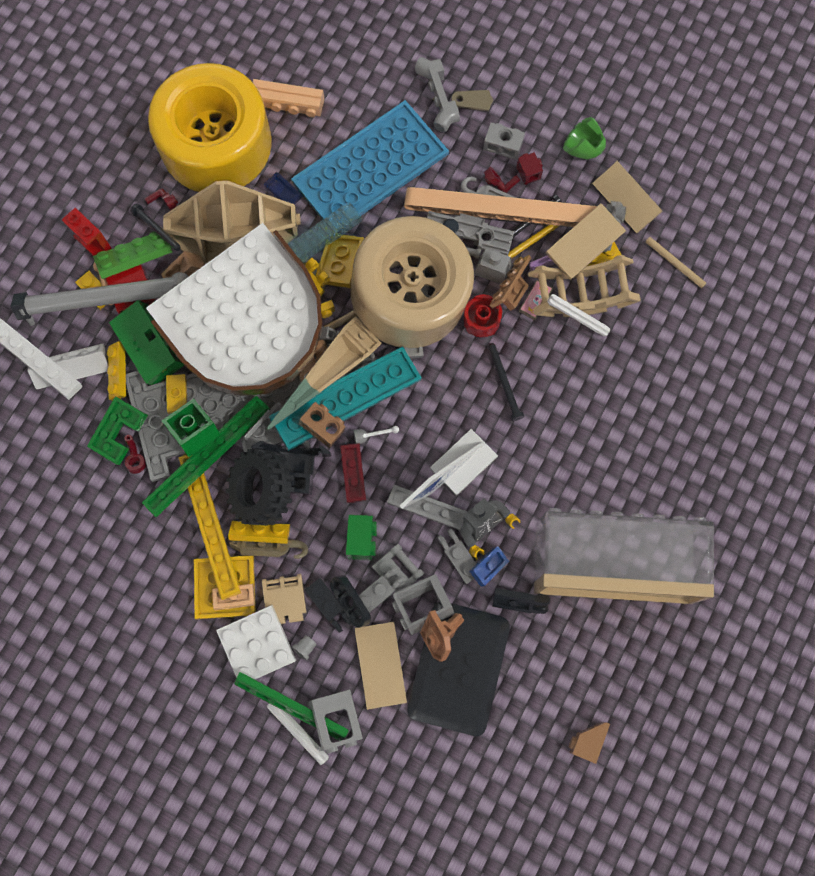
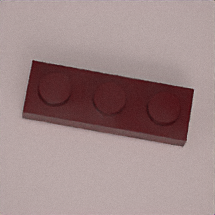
[340,443,366,504]

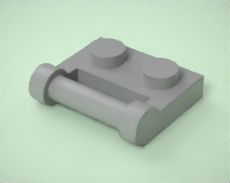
[372,544,424,593]

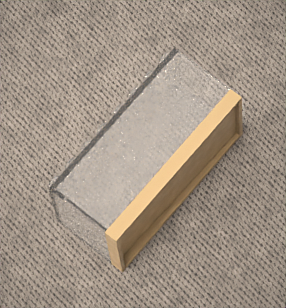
[534,508,714,604]

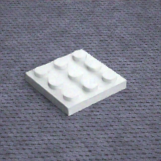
[216,605,296,680]

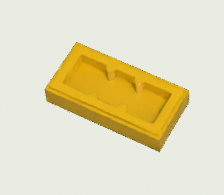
[166,374,187,414]

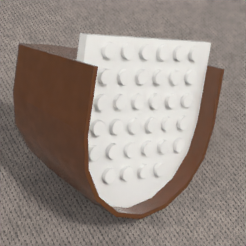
[146,223,323,396]

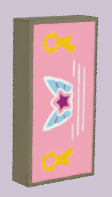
[519,280,553,320]

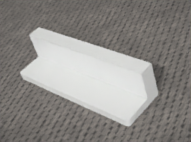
[28,343,108,389]

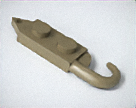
[230,540,308,559]

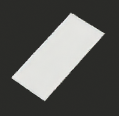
[244,410,269,441]

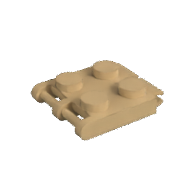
[262,573,307,624]

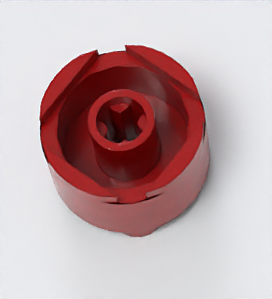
[463,294,502,338]

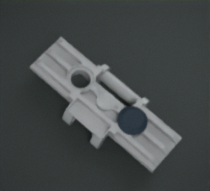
[427,211,514,259]

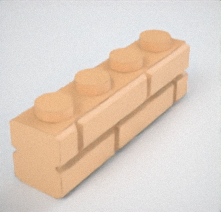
[253,79,324,117]

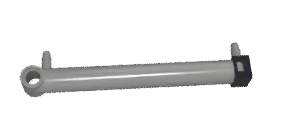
[10,272,189,326]

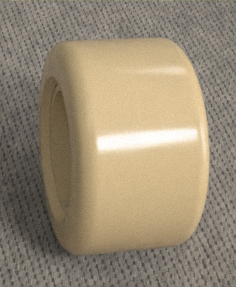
[350,216,474,348]

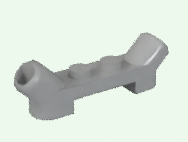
[415,57,460,132]

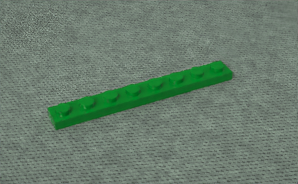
[142,396,270,517]

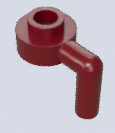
[484,167,520,193]
[144,188,178,211]
[124,434,146,474]

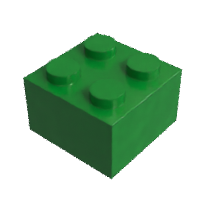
[162,398,221,457]
[346,515,377,561]

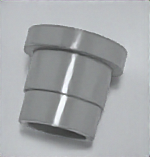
[291,635,317,661]

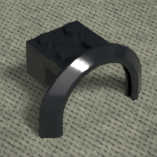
[251,441,332,495]

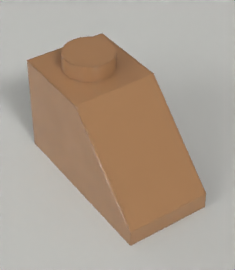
[569,722,610,764]

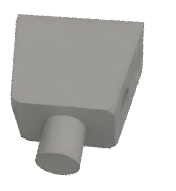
[474,249,512,284]

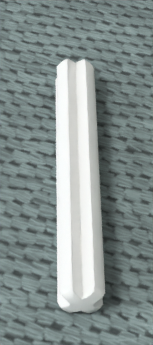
[547,294,610,337]
[267,704,329,765]

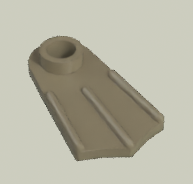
[451,90,493,112]

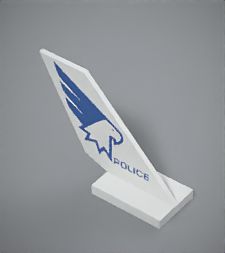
[400,429,498,509]

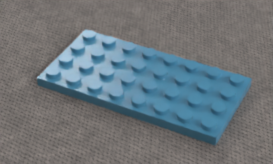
[291,100,449,234]

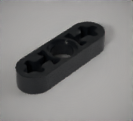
[330,575,371,628]

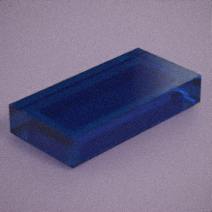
[264,172,303,205]

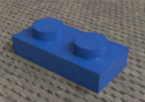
[469,546,509,587]

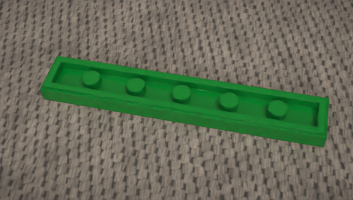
[234,672,349,741]

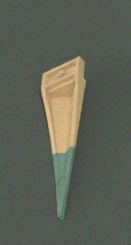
[266,316,382,431]

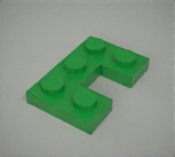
[87,396,148,465]

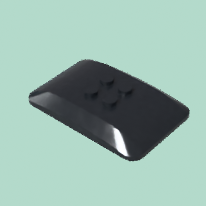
[407,602,510,737]

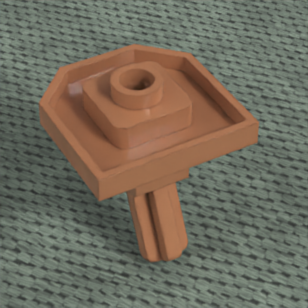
[420,610,464,662]

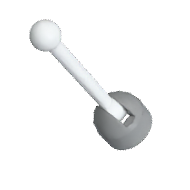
[353,426,399,444]

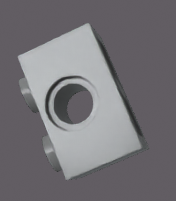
[483,123,525,160]

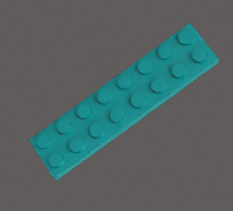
[269,346,422,451]

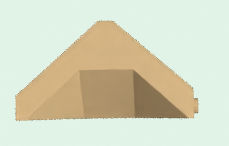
[163,181,301,264]

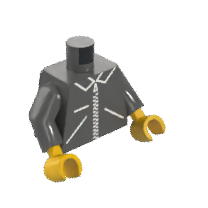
[460,498,520,560]

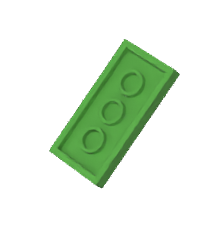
[93,231,173,279]

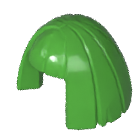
[563,117,606,159]

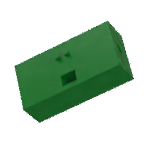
[109,300,184,385]

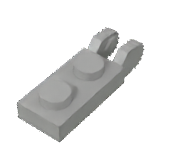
[437,529,476,584]
[359,566,406,613]

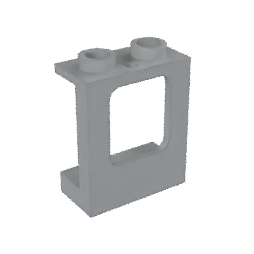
[307,690,363,754]

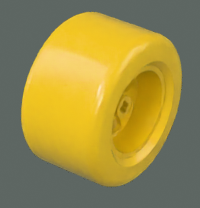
[148,63,272,192]

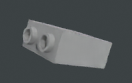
[392,574,454,635]

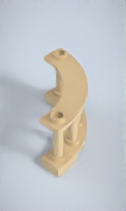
[528,255,640,317]

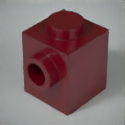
[516,152,543,185]

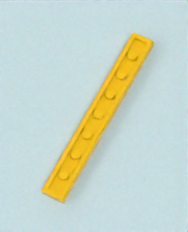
[178,455,241,600]

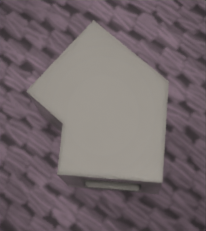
[319,326,336,344]

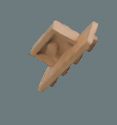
[489,255,531,311]

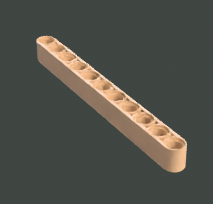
[404,187,597,227]

